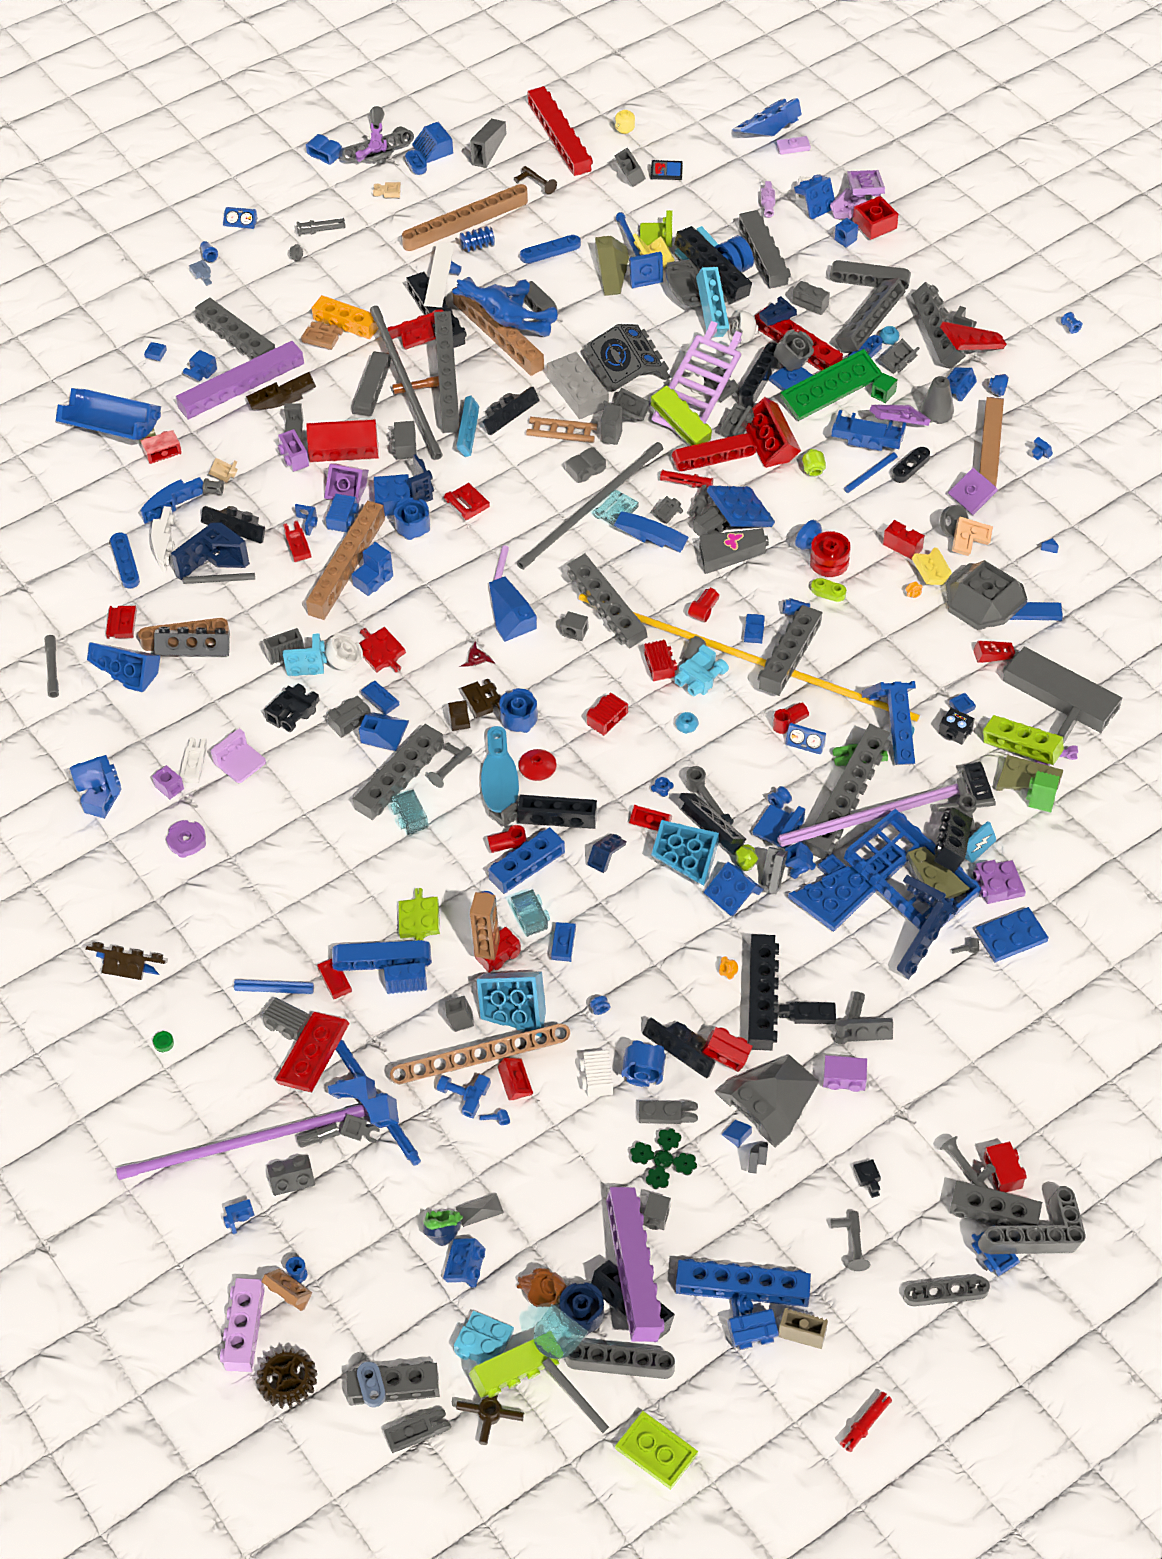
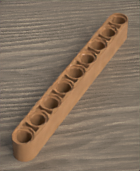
[402,184,528,251]
[390,1024,570,1085]

